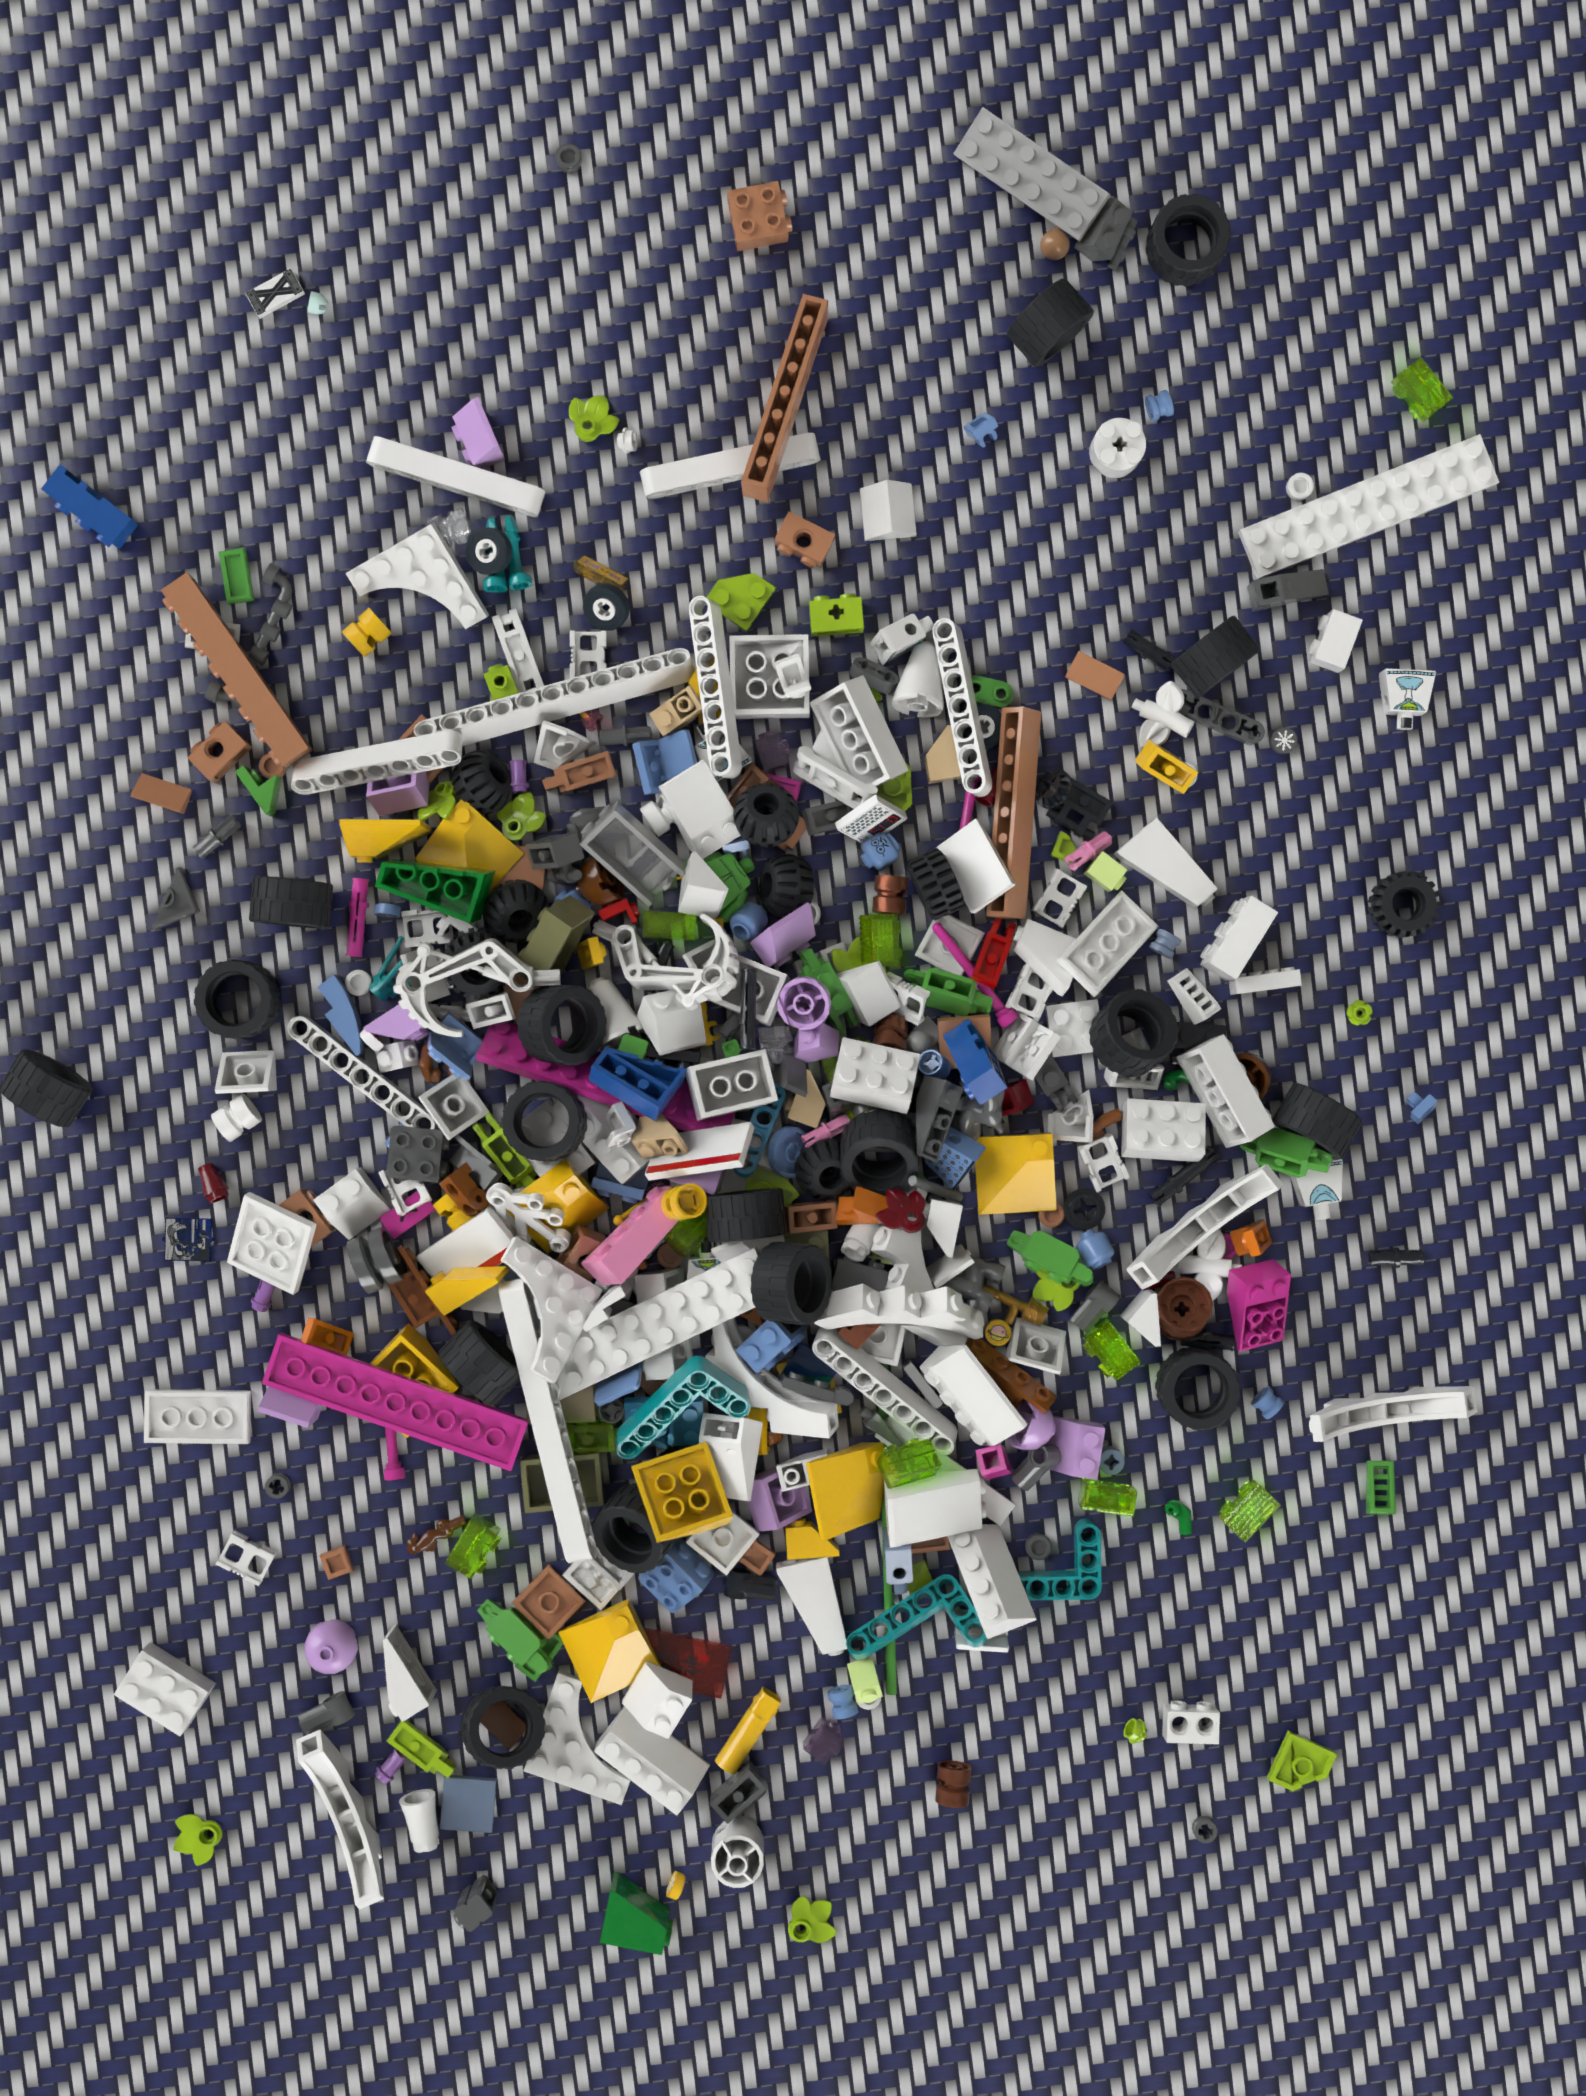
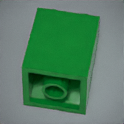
[600,1872,673,1955]

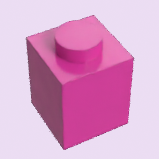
[975,1444,1012,1480]

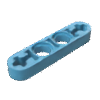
[733,1083,785,1178]

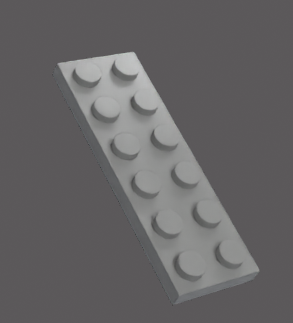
[953,107,1111,242]

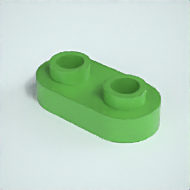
[971,675,1014,709]

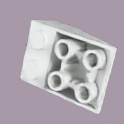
[699,1413,763,1501]

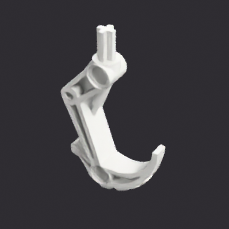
[592,913,740,1011]
[393,938,561,1037]

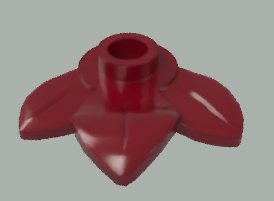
[875,1189,926,1233]

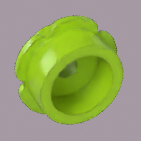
[1347,1000,1372,1026]
[1124,1718,1147,1744]

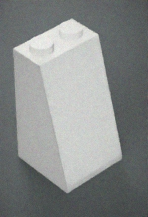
[884,1469,986,1548]

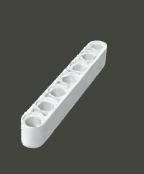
[640,433,821,499]
[366,436,545,517]
[689,596,742,779]
[933,618,992,797]
[291,730,463,795]
[287,1016,438,1129]
[812,1327,958,1456]

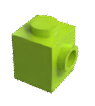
[483,664,519,700]

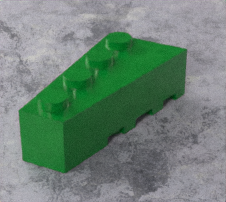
[375,859,495,924]

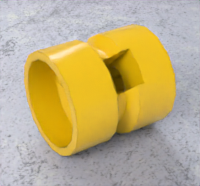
[342,608,392,657]
[661,1183,707,1221]
[432,1194,481,1231]

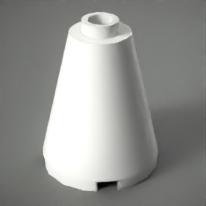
[892,641,944,718]
[588,977,646,1053]

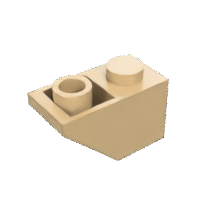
[649,685,702,736]
[924,725,961,784]
[784,1069,826,1129]
[631,1115,689,1158]

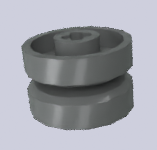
[346,1227,405,1294]

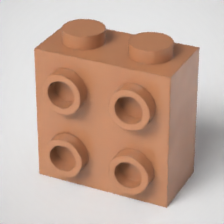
[727,181,792,252]

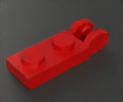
[970,918,1016,989]

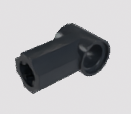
[724,1567,778,1601]

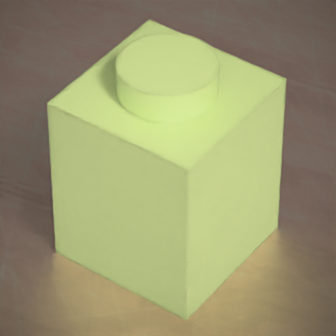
[1083,851,1127,892]
[847,1657,883,1704]

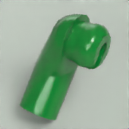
[1163,1069,1191,1091]
[1165,1500,1192,1535]

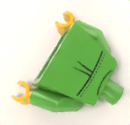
[676,852,755,928]

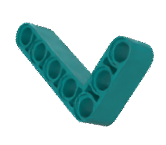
[616,1356,750,1459]
[1017,1518,1102,1601]
[846,1574,987,1660]

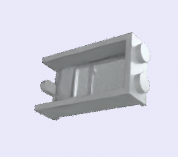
[580,800,687,907]

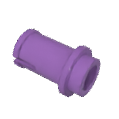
[509,760,529,794]
[251,1279,275,1312]
[375,1748,408,1784]

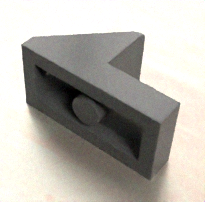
[771,1054,808,1097]

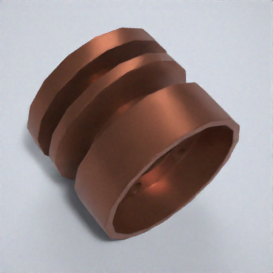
[1157,1277,1213,1341]

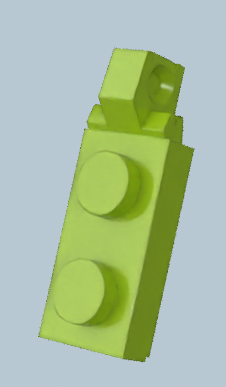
[387,1720,457,1778]

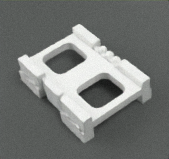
[570,631,607,679]
[1031,869,1087,929]
[401,910,454,948]
[1005,963,1053,1022]
[886,972,930,1026]
[1078,1133,1130,1193]
[379,1170,433,1216]
[216,1530,277,1586]

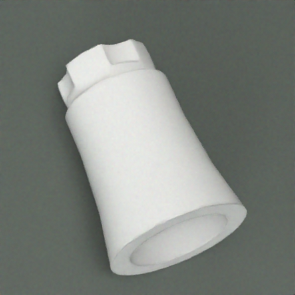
[841,1224,884,1262]
[399,1789,439,1853]

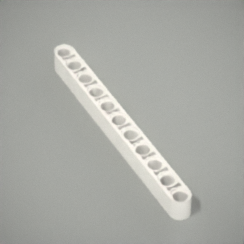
[414,648,694,746]
[499,1278,597,1563]

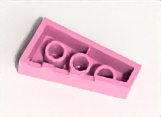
[581,1186,678,1286]

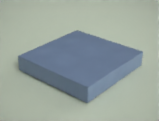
[440,1775,497,1833]

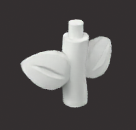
[1132,681,1194,748]
[1178,1229,1242,1301]

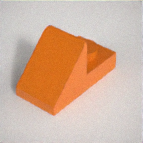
[835,1187,888,1225]
[1230,1219,1272,1257]
[301,1317,354,1356]

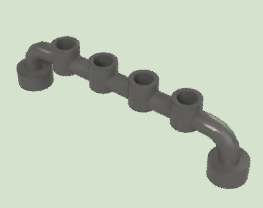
[204,563,292,703]

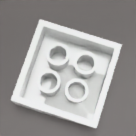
[729,634,810,719]

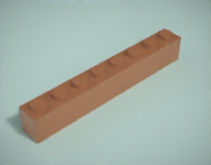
[741,294,829,502]
[161,572,313,768]
[986,707,1041,920]

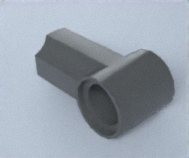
[1069,1279,1120,1334]
[1011,1444,1061,1491]
[298,1691,355,1735]

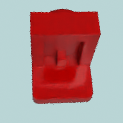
[598,898,641,925]

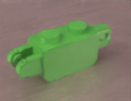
[798,948,859,1035]
[904,968,993,1016]
[1240,1127,1333,1178]
[1007,1230,1094,1287]
[477,1598,553,1674]

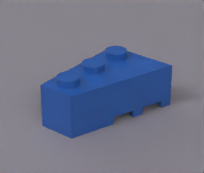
[41,464,138,549]
[943,1018,1007,1105]
[589,1047,687,1122]

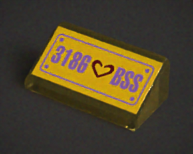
[573,555,629,591]

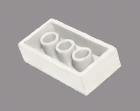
[1229,967,1302,995]

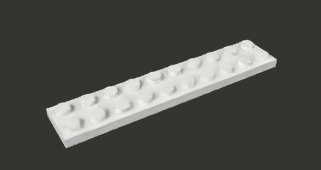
[1238,434,1499,579]
[555,1247,759,1400]

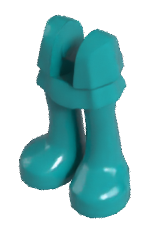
[483,516,533,593]

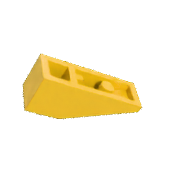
[425,1266,509,1316]

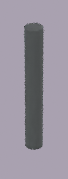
[908,1175,963,1202]

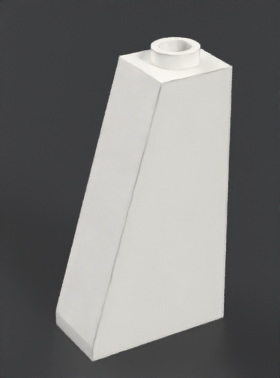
[1114,818,1218,907]
[776,1557,847,1656]

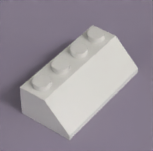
[809,675,909,796]
[1176,1034,1275,1148]
[553,1095,650,1185]
[633,1267,693,1380]
[919,1345,1028,1446]
[947,1524,1036,1639]
[594,1706,710,1816]

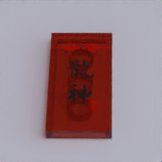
[643,1627,732,1699]

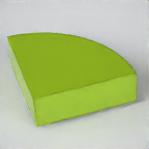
[1050,831,1076,863]

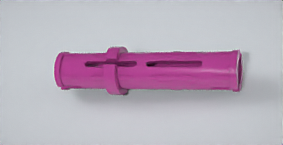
[346,878,369,957]

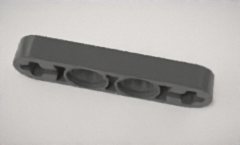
[1178,689,1265,745]

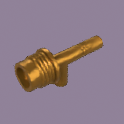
[984,1284,1049,1327]

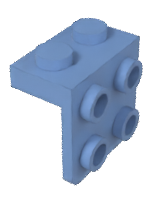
[632,730,697,795]
[427,1011,483,1080]
[591,1161,649,1204]
[736,1320,808,1374]
[594,1361,642,1406]
[638,1537,715,1613]

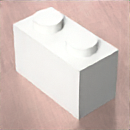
[1309,609,1363,673]

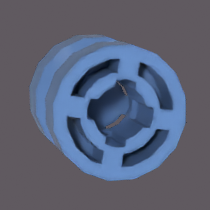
[918,1049,951,1079]
[828,1684,858,1719]

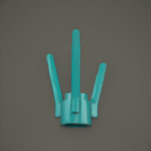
[369,936,411,1001]

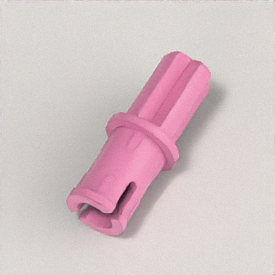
[1065,832,1112,871]
[801,1114,850,1148]

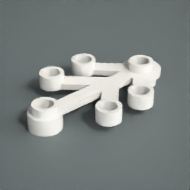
[486,1183,571,1252]

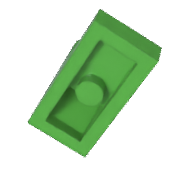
[235,765,281,817]

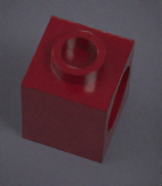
[1002,1079,1034,1116]

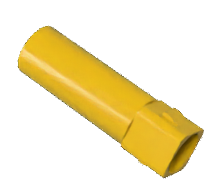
[715,1687,782,1775]

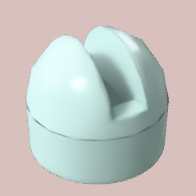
[308,291,328,315]

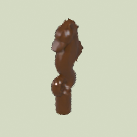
[407,1515,468,1555]

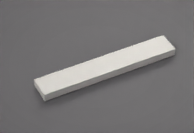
[874,1415,1015,1526]

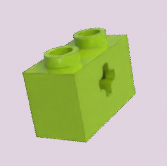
[809,593,864,637]

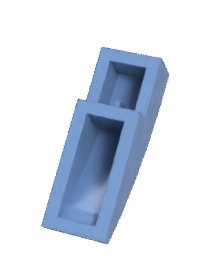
[317,975,365,1056]

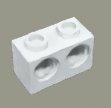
[1162,1701,1220,1744]

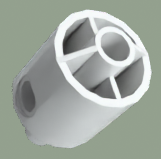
[711,1815,764,1888]

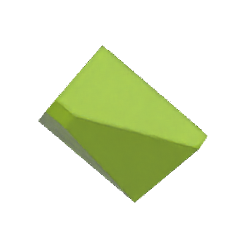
[907,1560,933,1595]

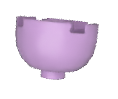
[777,976,832,1030]
[1008,1399,1056,1450]
[304,1619,358,1674]

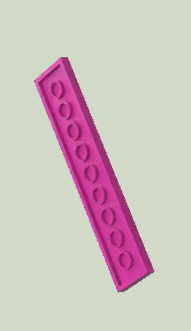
[476,1021,736,1132]
[262,1333,529,1471]

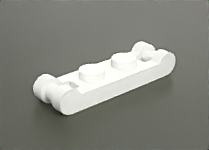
[492,608,544,693]
[793,746,878,809]

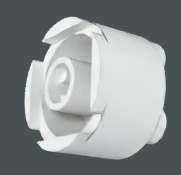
[1089,418,1146,478]

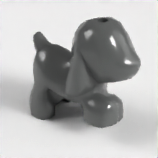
[950,1080,1005,1141]
[932,1255,1006,1312]

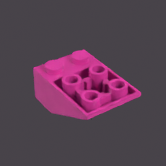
[1227,1259,1291,1352]

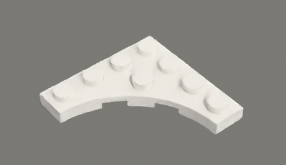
[346,522,489,629]
[501,1236,603,1383]
[524,1670,630,1805]

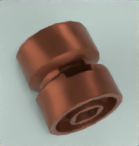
[872,875,908,915]
[873,1014,909,1051]
[935,1760,972,1808]

